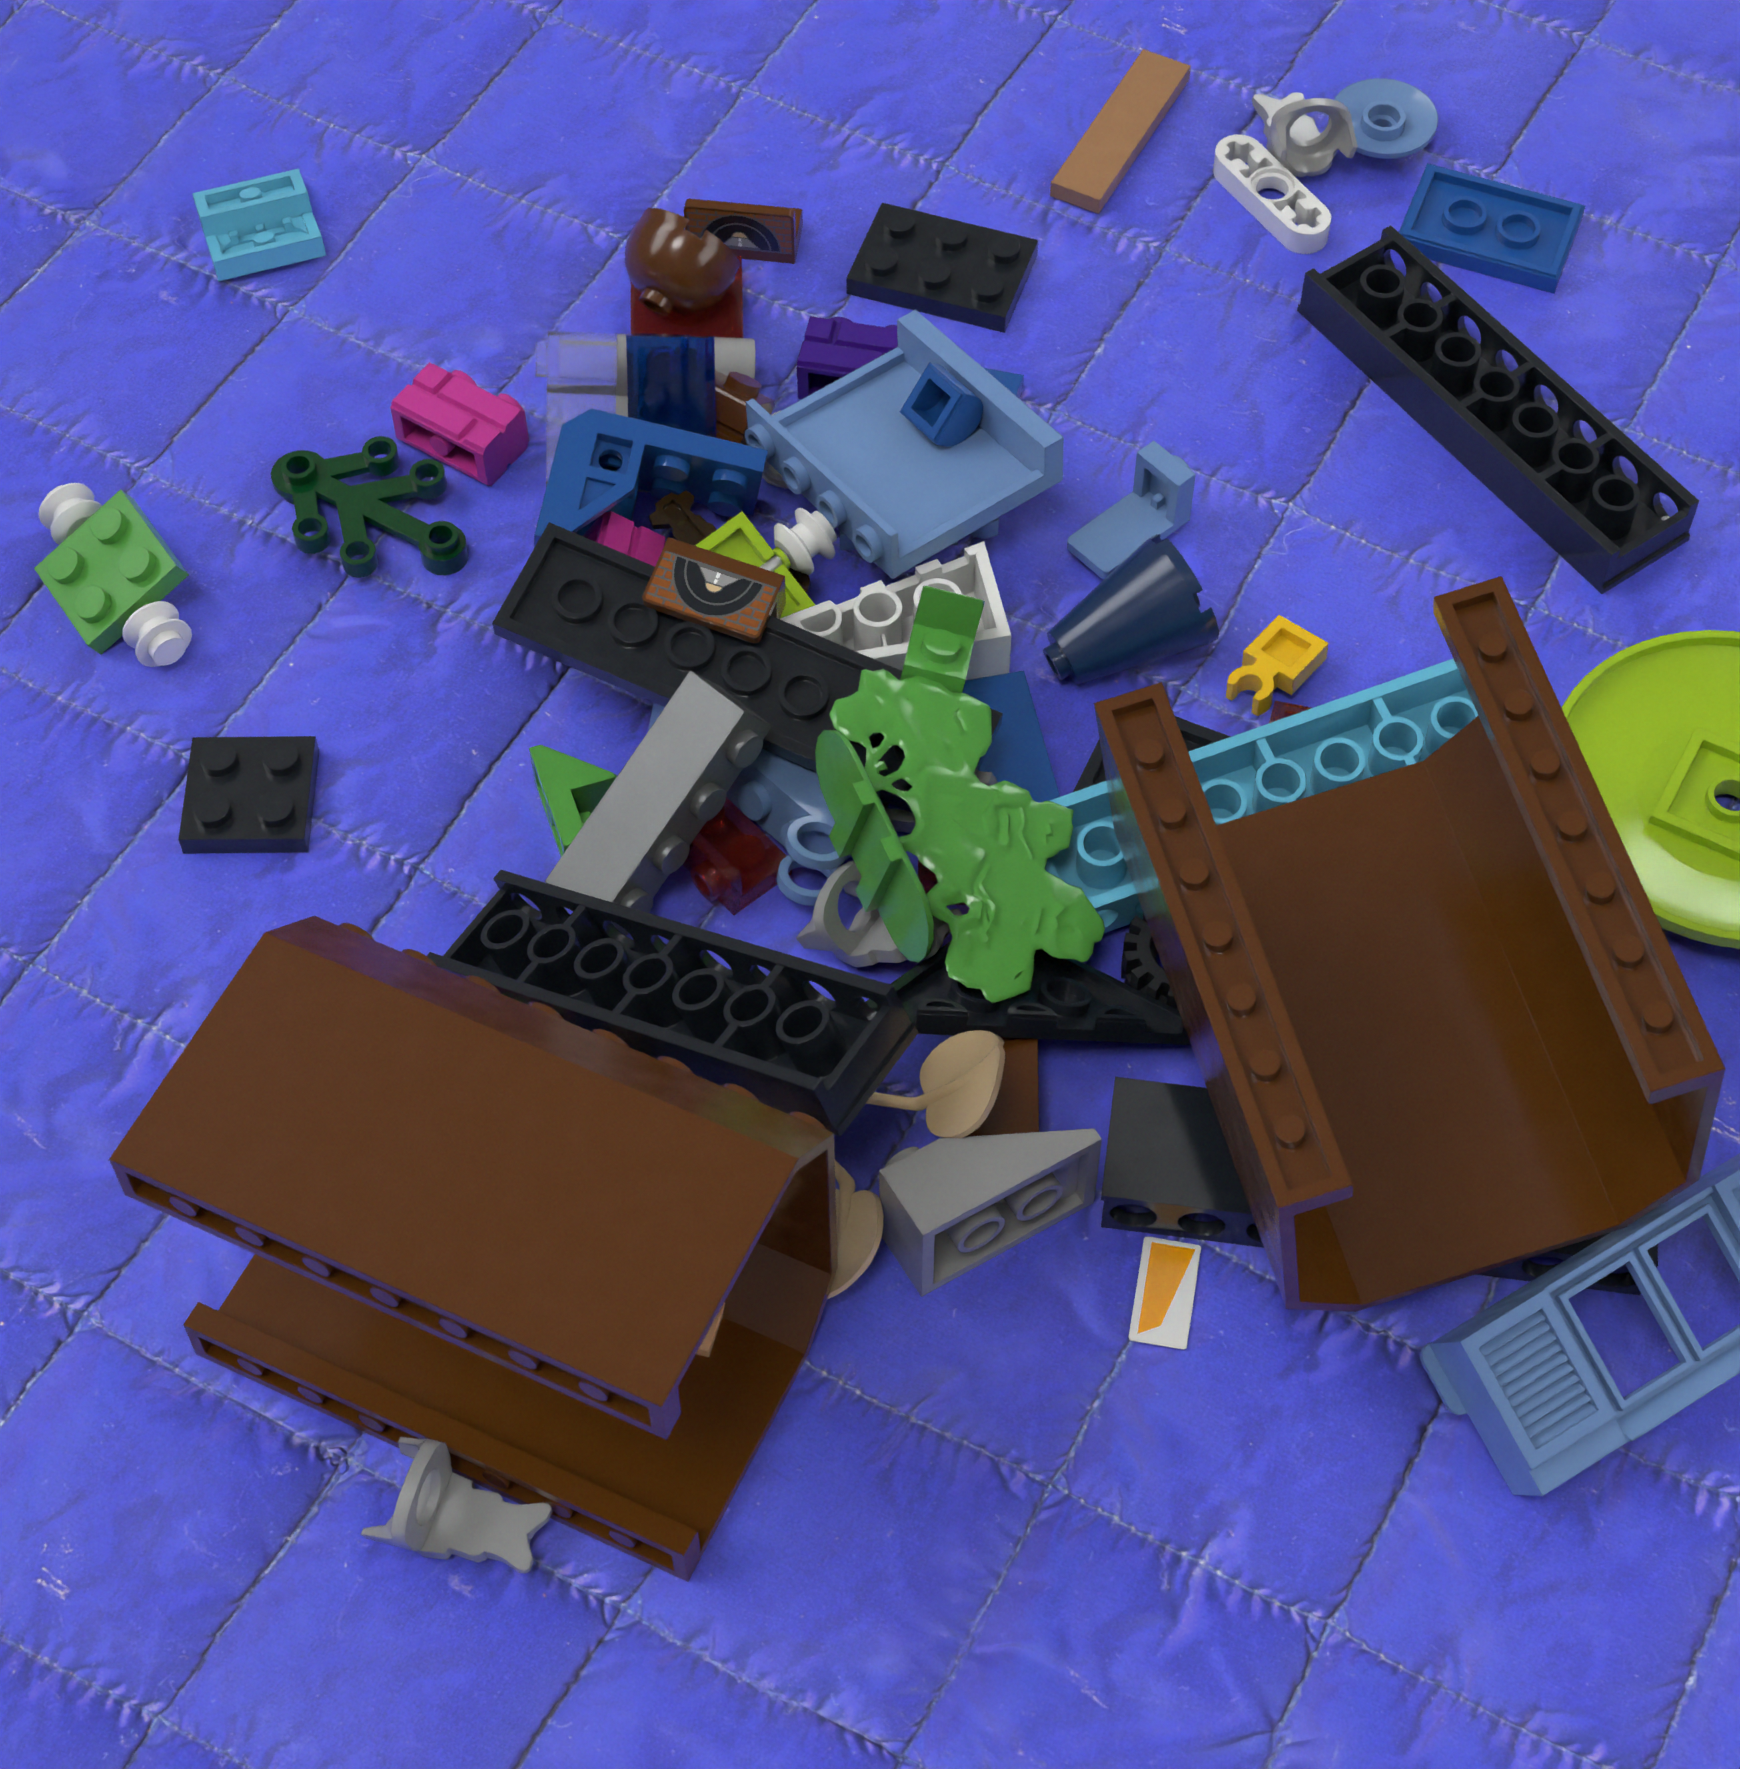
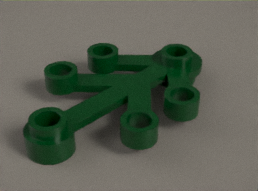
[271,436,468,578]

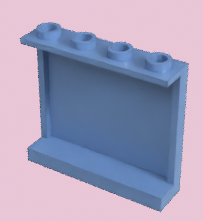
[745,310,1064,579]

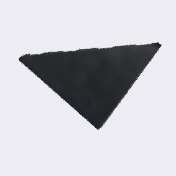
[866,940,1191,1045]

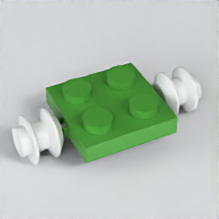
[34,483,192,667]

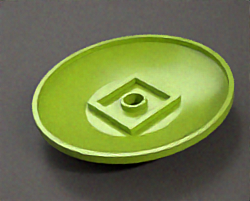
[1561,630,1740,949]

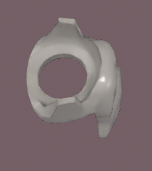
[1252,92,1358,177]
[796,861,962,967]
[361,1437,552,1574]

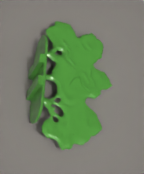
[815,669,1105,1003]

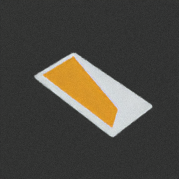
[1128,1236,1201,1350]

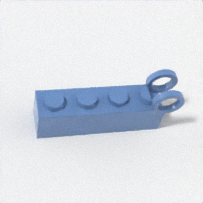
[648,702,883,906]

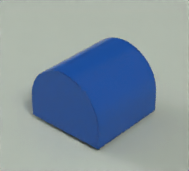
[900,362,983,447]

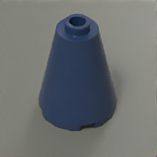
[1043,534,1219,685]

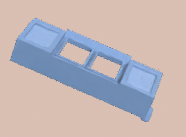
[1420,1153,1740,1496]

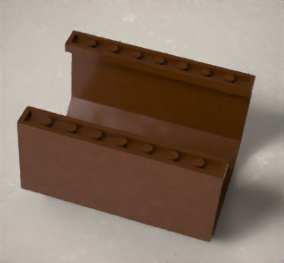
[1094,576,1725,1312]
[109,916,838,1582]

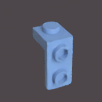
[1067,441,1196,579]

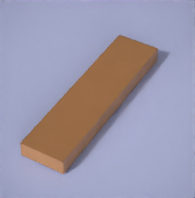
[1050,49,1191,214]

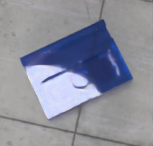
[626,333,716,438]

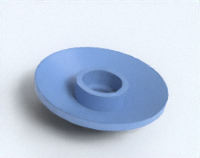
[1334,78,1438,159]

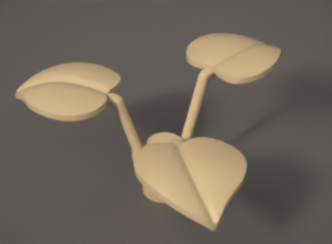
[827,1030,1005,1299]

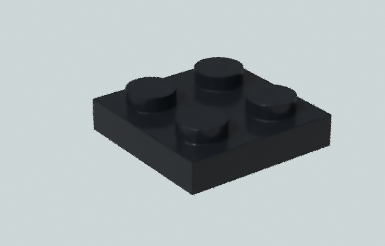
[178,736,319,854]

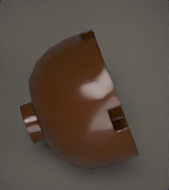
[625,208,740,317]

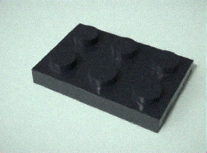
[846,203,1038,333]

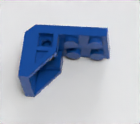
[534,408,768,548]

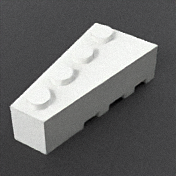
[780,541,1011,680]

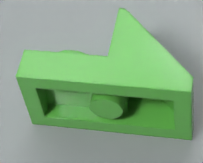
[900,586,985,693]
[529,745,617,857]

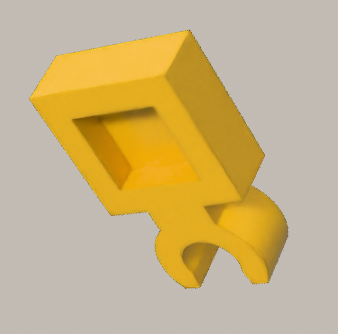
[1226,615,1329,716]

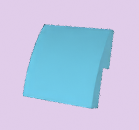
[192,168,326,281]

